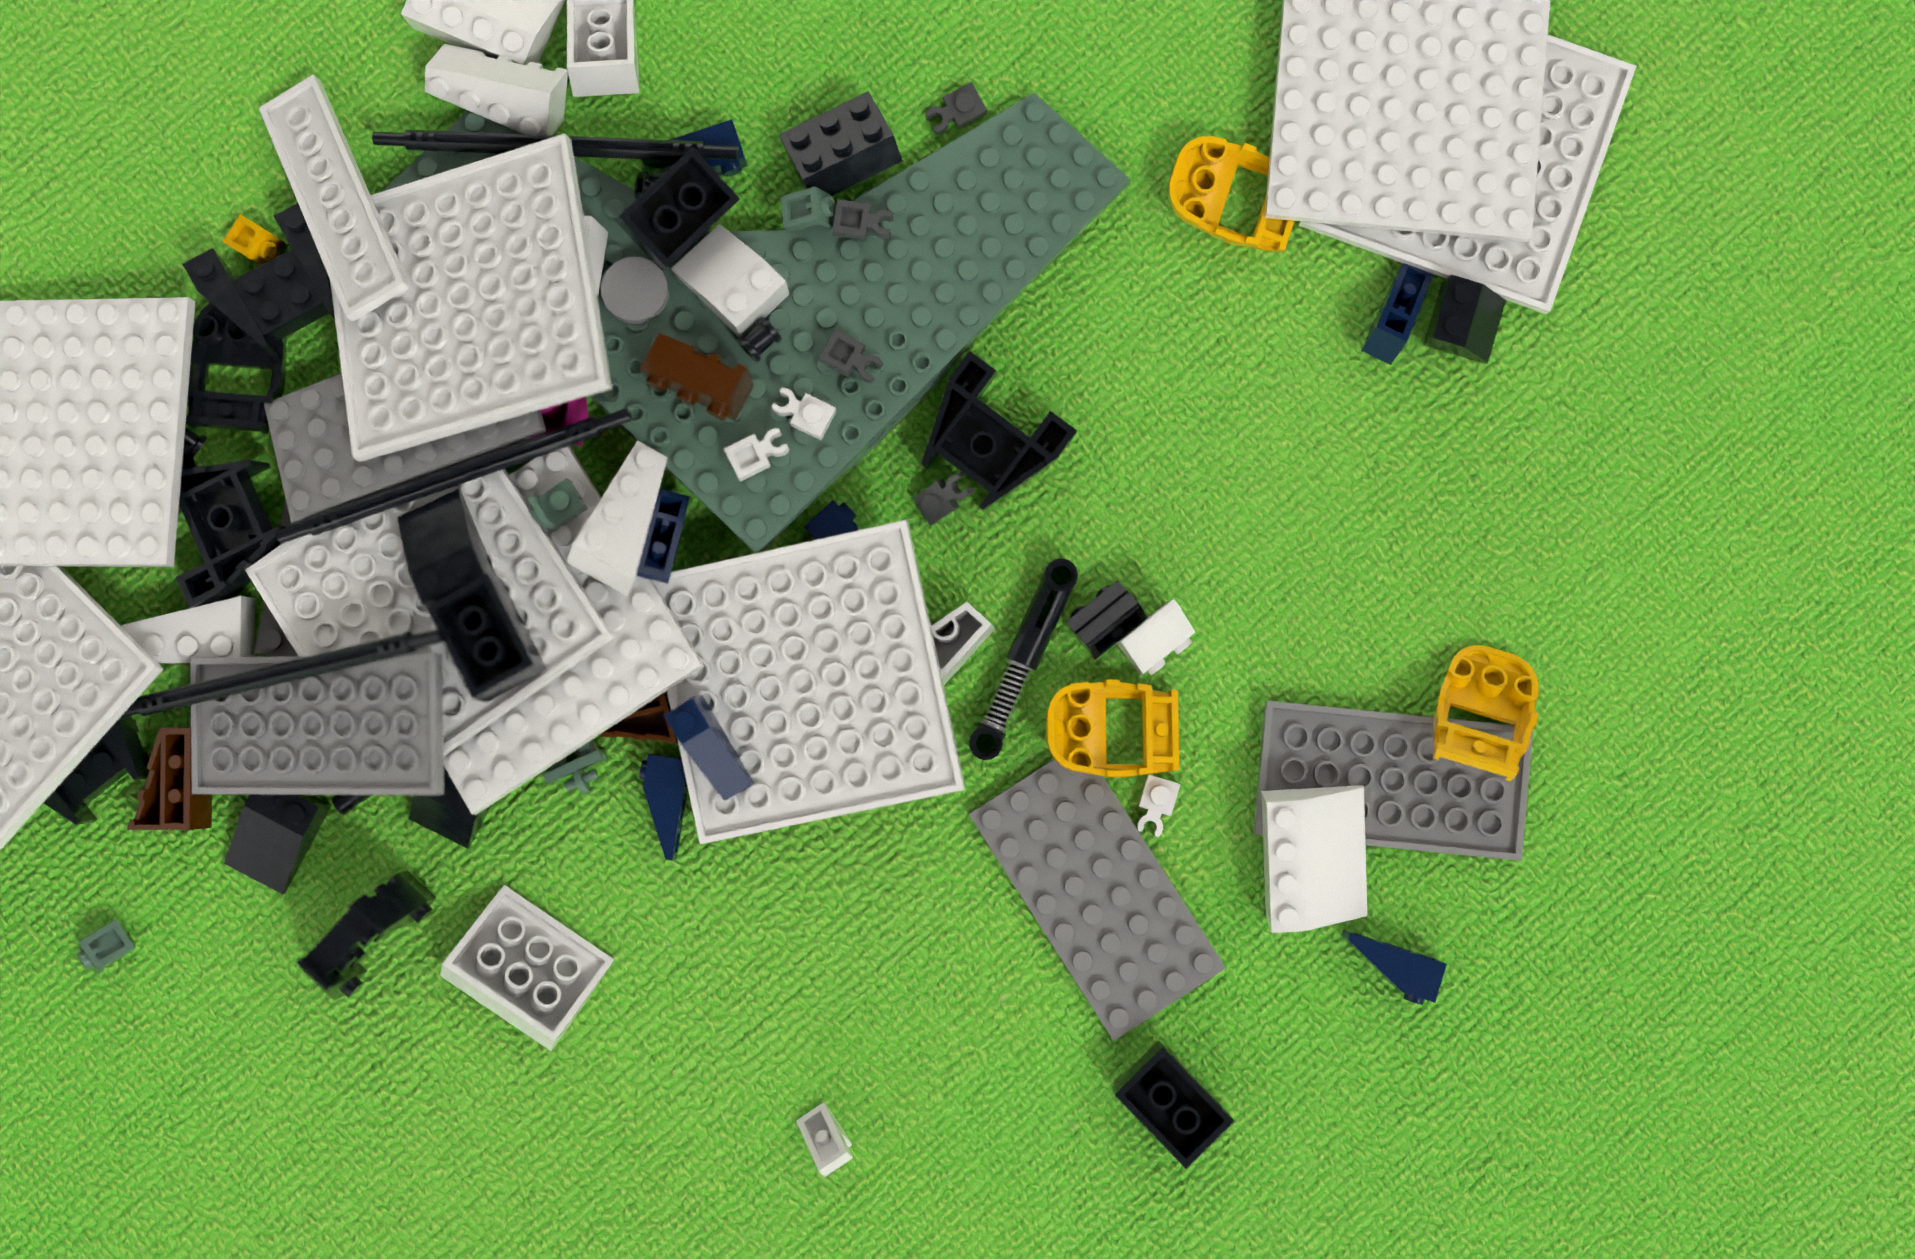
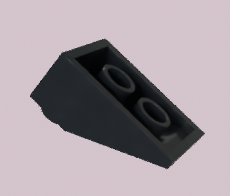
[397,489,497,606]
[224,794,332,894]

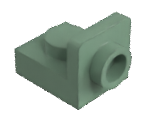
[781,187,836,232]
[527,479,588,531]
[76,920,135,974]

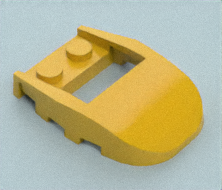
[1168,136,1294,253]
[1433,645,1539,782]
[1046,679,1179,778]

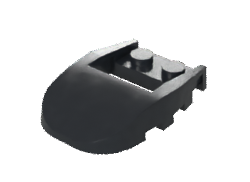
[185,304,286,434]

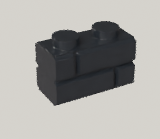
[1066,581,1147,660]

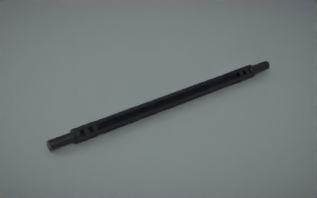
[372,129,739,161]
[276,408,632,544]
[119,628,446,719]

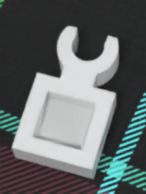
[772,388,836,440]
[724,428,789,482]
[1136,774,1180,837]

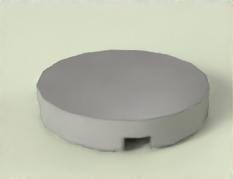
[601,257,669,324]

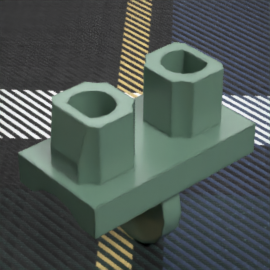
[542,739,608,795]

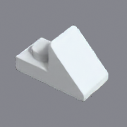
[796,1102,853,1177]

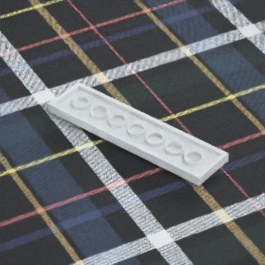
[259,74,410,321]

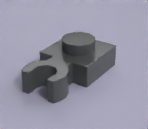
[925,82,987,135]
[832,199,893,240]
[818,329,883,384]
[913,472,974,526]

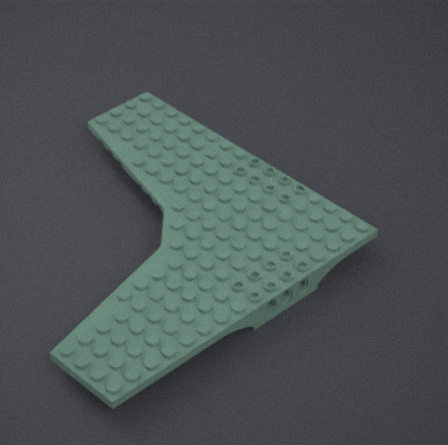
[382,93,1130,553]

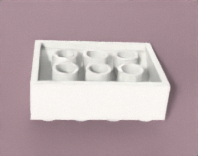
[401,0,566,65]
[1261,785,1367,933]
[440,885,614,1051]

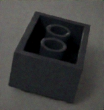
[779,91,902,196]
[615,147,740,271]
[426,573,547,703]
[1111,1040,1235,1169]

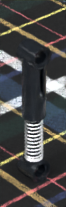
[969,558,1078,760]

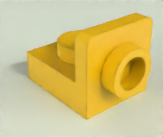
[223,214,285,265]

